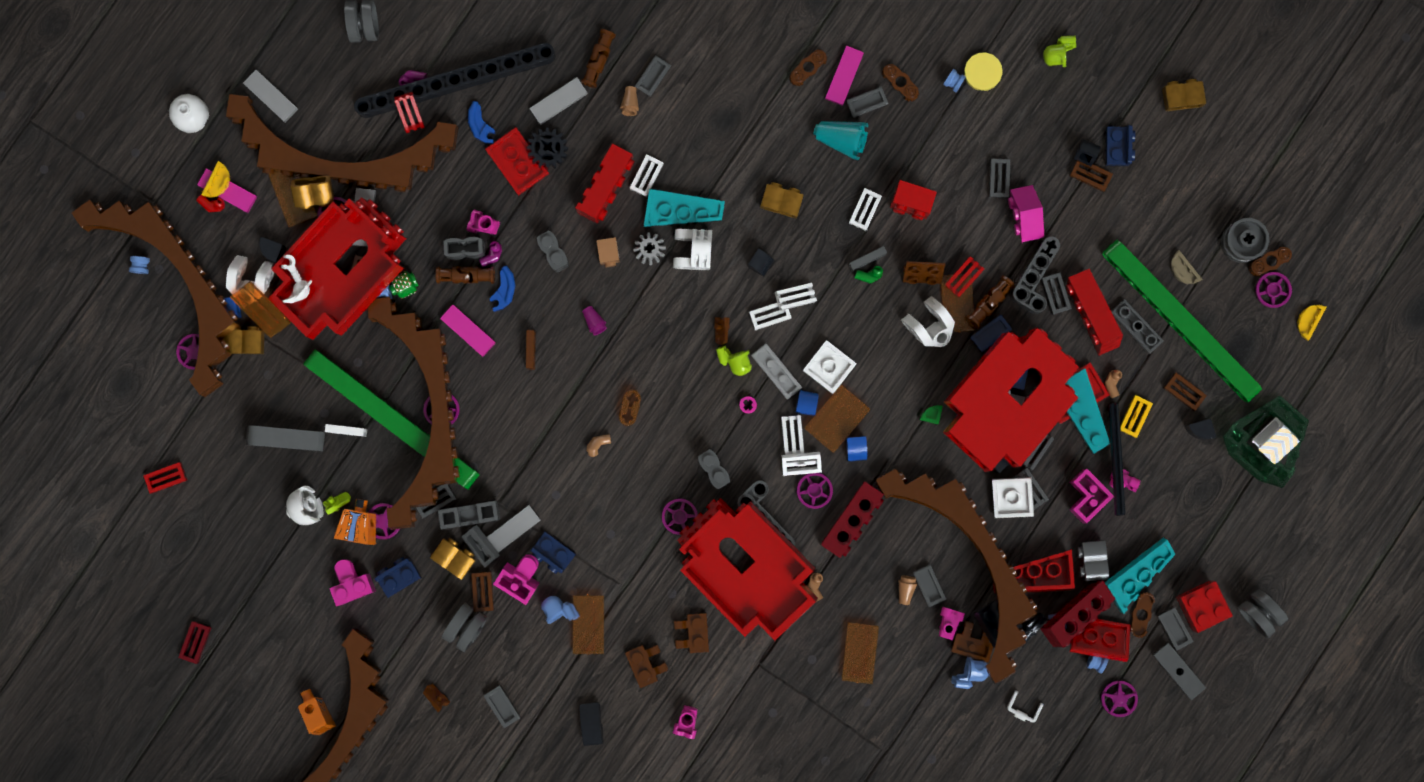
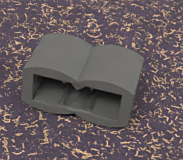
[537,230,569,273]
[443,237,485,260]
[698,449,730,490]
[1077,540,1109,581]

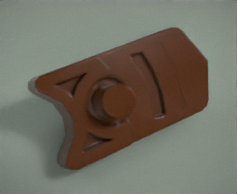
[714,317,730,345]
[423,684,450,712]

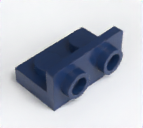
[1106,125,1136,166]
[530,532,576,574]
[374,557,422,598]

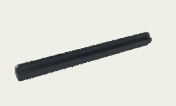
[1109,403,1125,516]

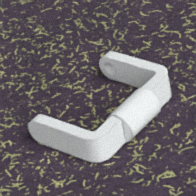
[1007,690,1044,722]

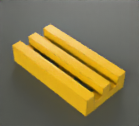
[1120,395,1153,438]

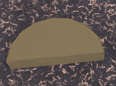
[1171,250,1203,284]

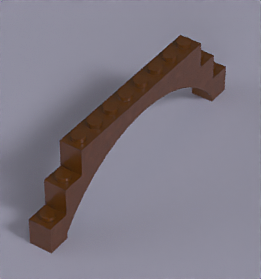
[226,94,458,192]
[71,200,240,397]
[368,297,460,530]
[876,469,1037,684]
[303,628,389,782]

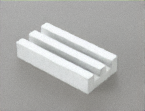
[630,154,664,197]
[849,188,882,231]
[775,283,817,311]
[749,301,791,330]
[781,415,804,455]
[325,424,367,437]
[782,452,822,476]

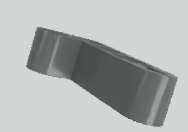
[1010,237,1060,314]
[245,426,325,451]
[737,481,795,546]

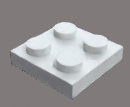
[803,340,857,394]
[992,477,1034,518]

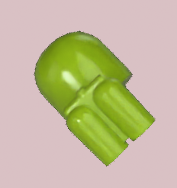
[1043,35,1076,67]
[716,345,752,376]

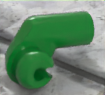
[855,266,883,283]

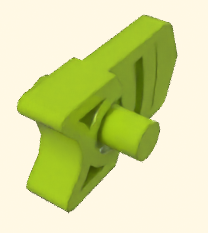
[323,492,351,515]

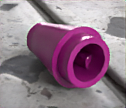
[582,306,607,336]

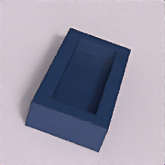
[970,315,1012,353]

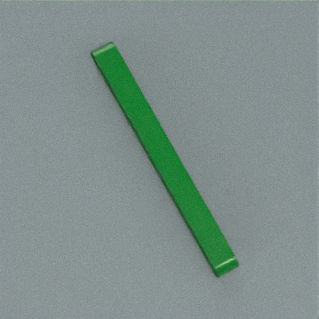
[1102,240,1262,403]
[303,349,480,490]

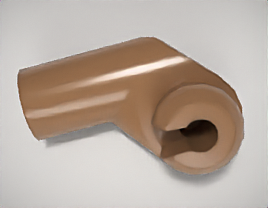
[1105,370,1122,399]
[586,434,611,457]
[807,573,823,602]

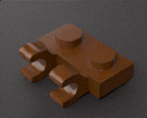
[674,613,709,653]
[951,621,993,663]
[625,645,668,688]

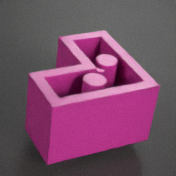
[1008,185,1044,242]
[1069,469,1114,523]

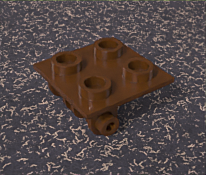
[903,261,945,285]

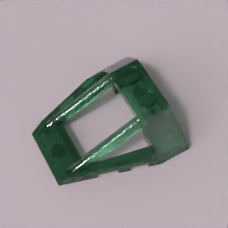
[1223,396,1309,488]

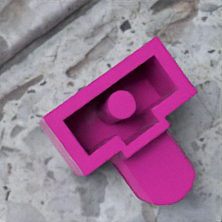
[493,554,540,605]
[329,560,376,607]

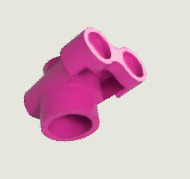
[467,209,500,235]
[1109,469,1141,493]
[939,607,965,640]
[672,705,698,739]

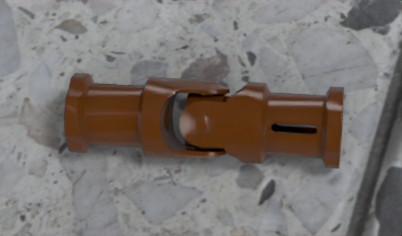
[581,29,616,88]
[436,266,495,284]
[966,275,1015,329]

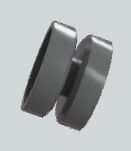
[344,0,379,43]
[1221,218,1270,263]
[1237,589,1288,638]
[442,602,488,653]

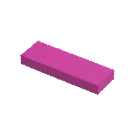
[825,46,864,106]
[197,168,257,213]
[440,305,496,357]

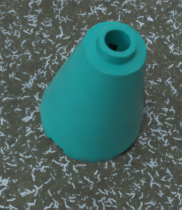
[814,121,868,160]

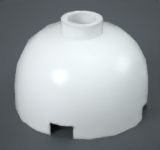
[169,94,209,133]
[286,486,324,525]

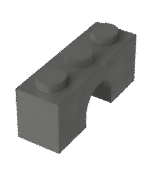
[438,501,501,529]

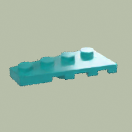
[644,189,725,227]
[1065,368,1110,454]
[1104,537,1175,614]

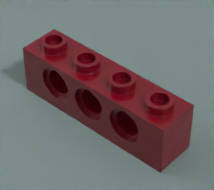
[820,481,884,558]
[1040,580,1115,648]

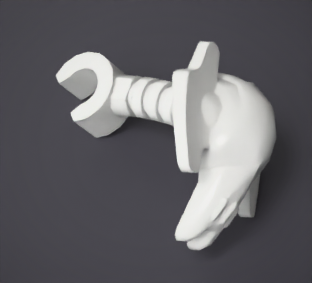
[281,255,312,303]

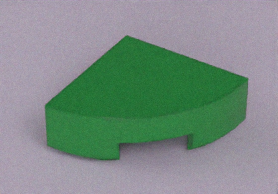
[919,405,943,425]

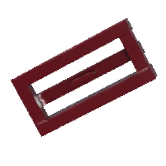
[178,621,212,664]

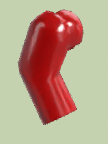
[196,195,225,212]

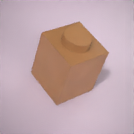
[597,237,620,268]

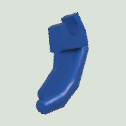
[468,101,495,144]
[490,266,515,312]

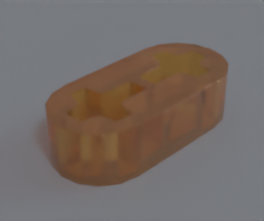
[619,390,641,426]

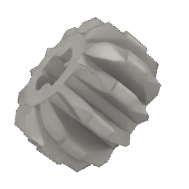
[633,233,666,265]

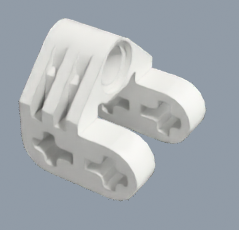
[673,229,712,270]
[226,255,275,305]
[901,296,955,347]

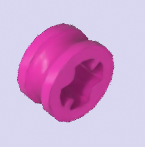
[739,396,757,414]

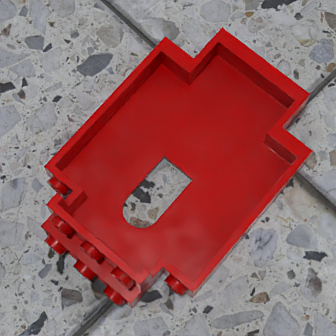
[268,197,407,340]
[943,328,1079,472]
[677,498,818,641]

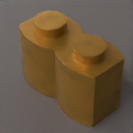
[1162,79,1206,111]
[291,176,334,209]
[760,182,803,218]
[224,327,265,354]
[430,537,476,580]

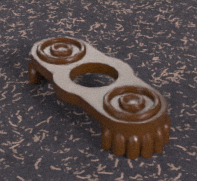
[789,50,827,86]
[882,64,919,102]
[1248,247,1292,277]
[1130,592,1155,638]

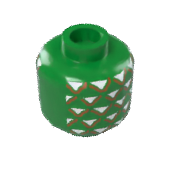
[389,270,419,299]

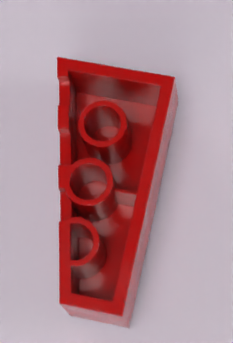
[575,144,635,224]
[1066,269,1123,356]
[993,550,1075,594]

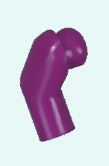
[399,70,427,86]
[479,241,502,267]

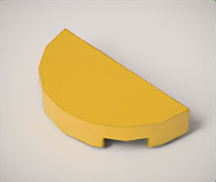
[201,161,230,198]
[1297,305,1326,341]

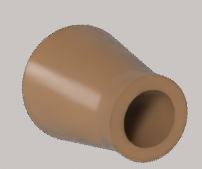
[620,86,639,116]
[898,575,917,605]

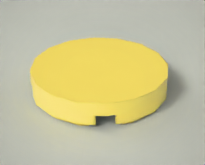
[964,53,1002,91]

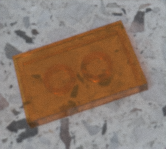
[804,385,870,453]

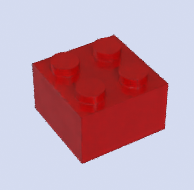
[890,180,937,221]
[1176,580,1233,633]

